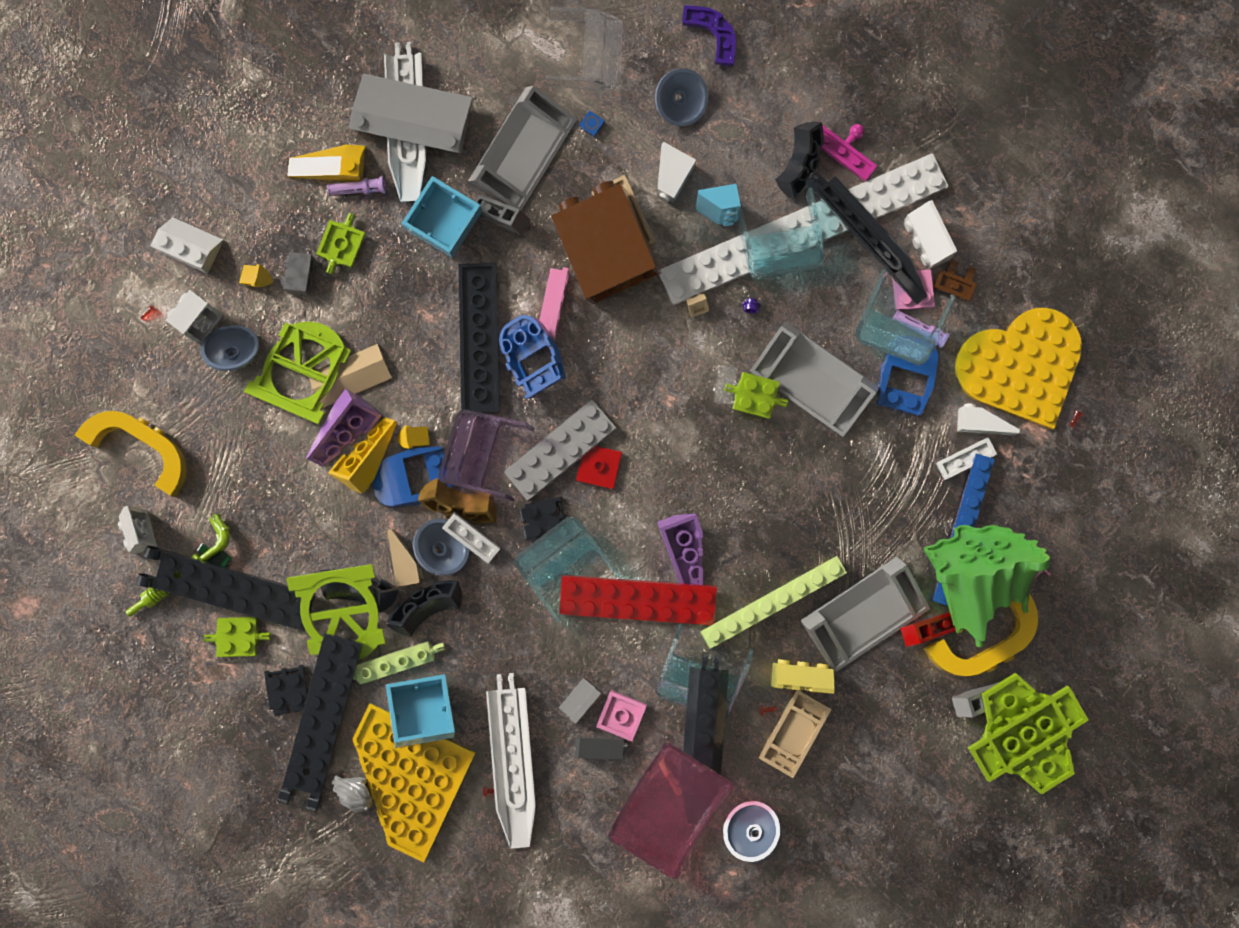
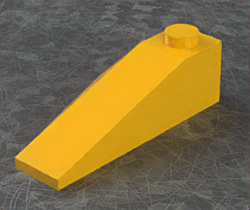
[288,144,366,182]
[328,417,397,494]

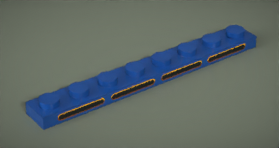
[931,453,994,606]

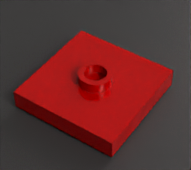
[576,446,622,489]

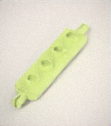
[353,641,446,684]

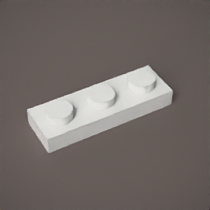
[936,438,997,480]
[442,512,500,563]

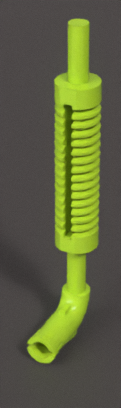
[126,514,230,617]

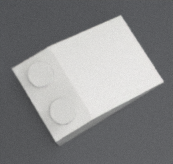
[118,506,157,554]

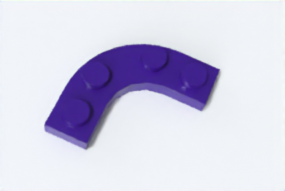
[682,5,736,66]

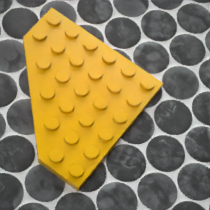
[352,703,476,863]

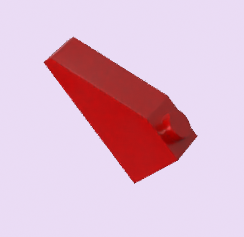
[900,612,956,647]

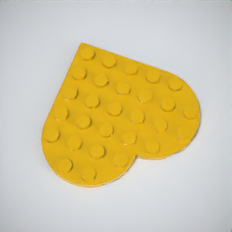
[955,308,1082,430]

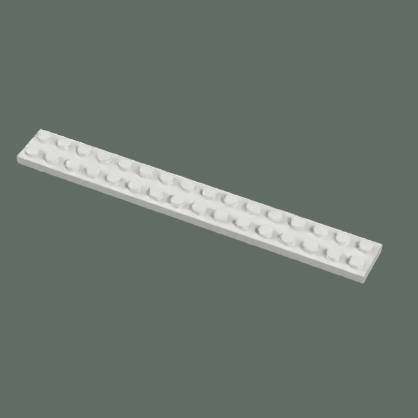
[659,153,948,306]

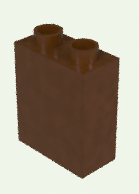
[551,181,662,304]

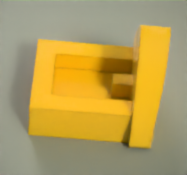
[239,264,273,287]
[397,425,430,449]

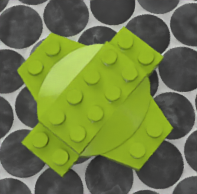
[967,673,1089,795]

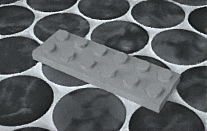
[504,400,616,502]

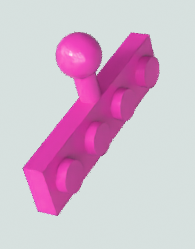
[817,121,877,182]

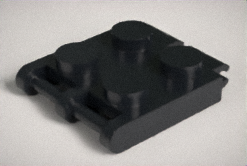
[519,497,570,542]
[264,664,308,716]

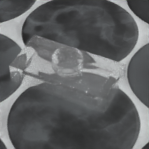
[713,365,737,405]

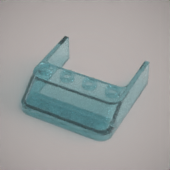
[738,188,824,279]
[855,270,955,365]
[514,517,620,623]
[655,624,754,718]

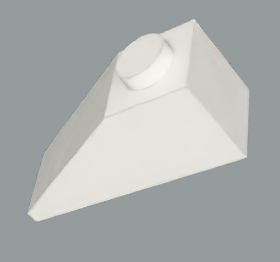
[957,404,1020,436]

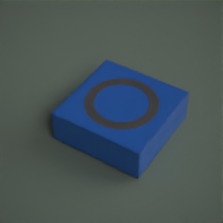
[579,110,605,137]

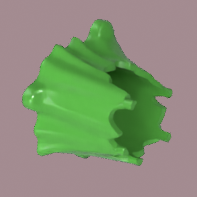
[924,525,1050,647]

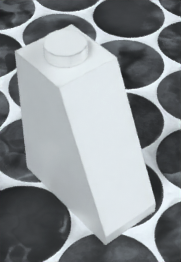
[657,142,696,203]

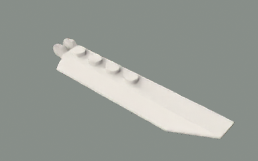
[384,42,426,202]
[486,673,536,849]

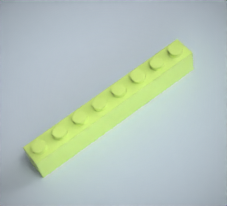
[700,556,847,649]

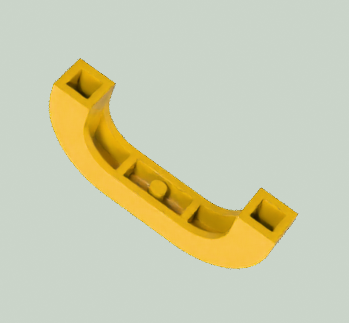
[74,411,186,497]
[923,594,1038,676]

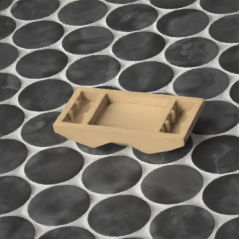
[759,690,831,778]

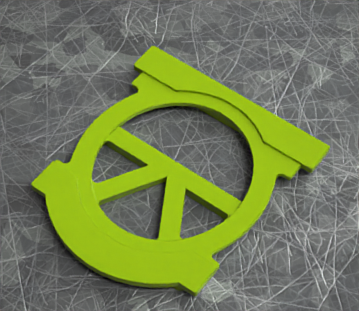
[244,321,351,424]
[286,564,386,660]

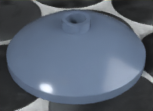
[655,68,709,126]
[201,325,259,371]
[413,519,469,576]
[723,801,781,862]

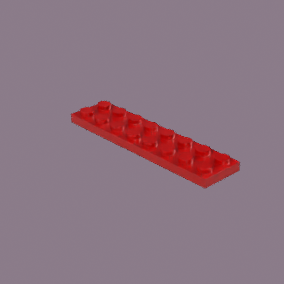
[559,575,717,625]

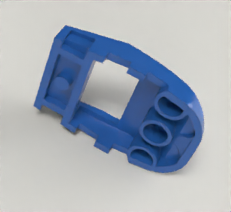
[499,315,566,399]
[876,336,938,417]
[372,446,453,508]

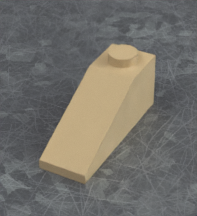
[387,529,424,588]

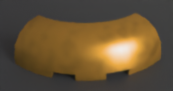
[418,478,496,524]

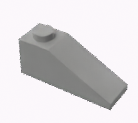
[952,682,999,717]

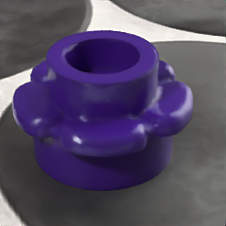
[742,298,761,313]

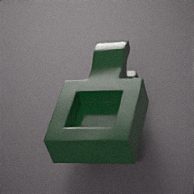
[196,543,233,567]

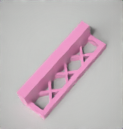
[540,267,569,341]

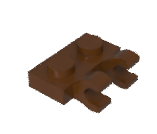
[934,260,977,302]

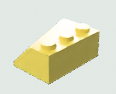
[771,659,834,694]

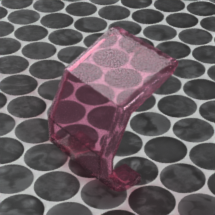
[607,743,733,880]

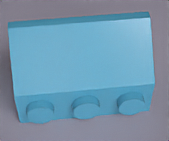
[696,184,741,226]

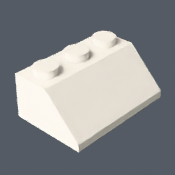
[904,200,957,269]
[150,217,224,274]

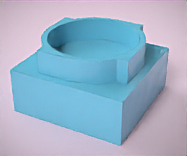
[401,176,483,258]
[386,674,455,748]

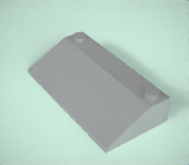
[349,73,473,153]
[468,85,577,210]
[750,321,879,437]
[801,557,930,673]

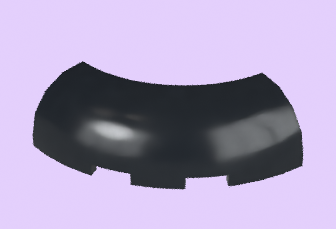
[775,121,824,199]
[320,569,398,613]
[386,580,462,637]

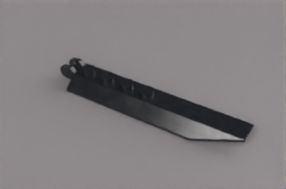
[805,173,927,305]
[681,654,729,825]

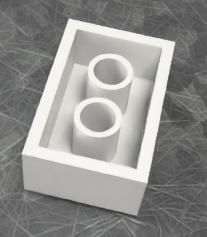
[165,290,223,345]

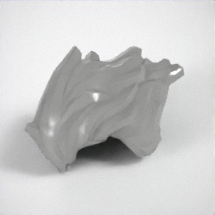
[331,775,373,813]

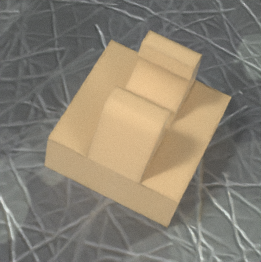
[686,293,709,318]

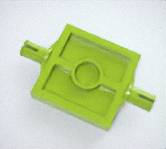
[316,213,366,275]
[724,372,788,419]
[203,617,271,658]

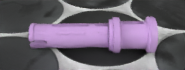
[327,176,386,196]
[892,310,950,349]

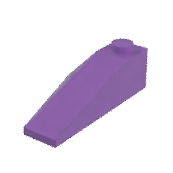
[306,389,382,467]
[657,513,703,585]

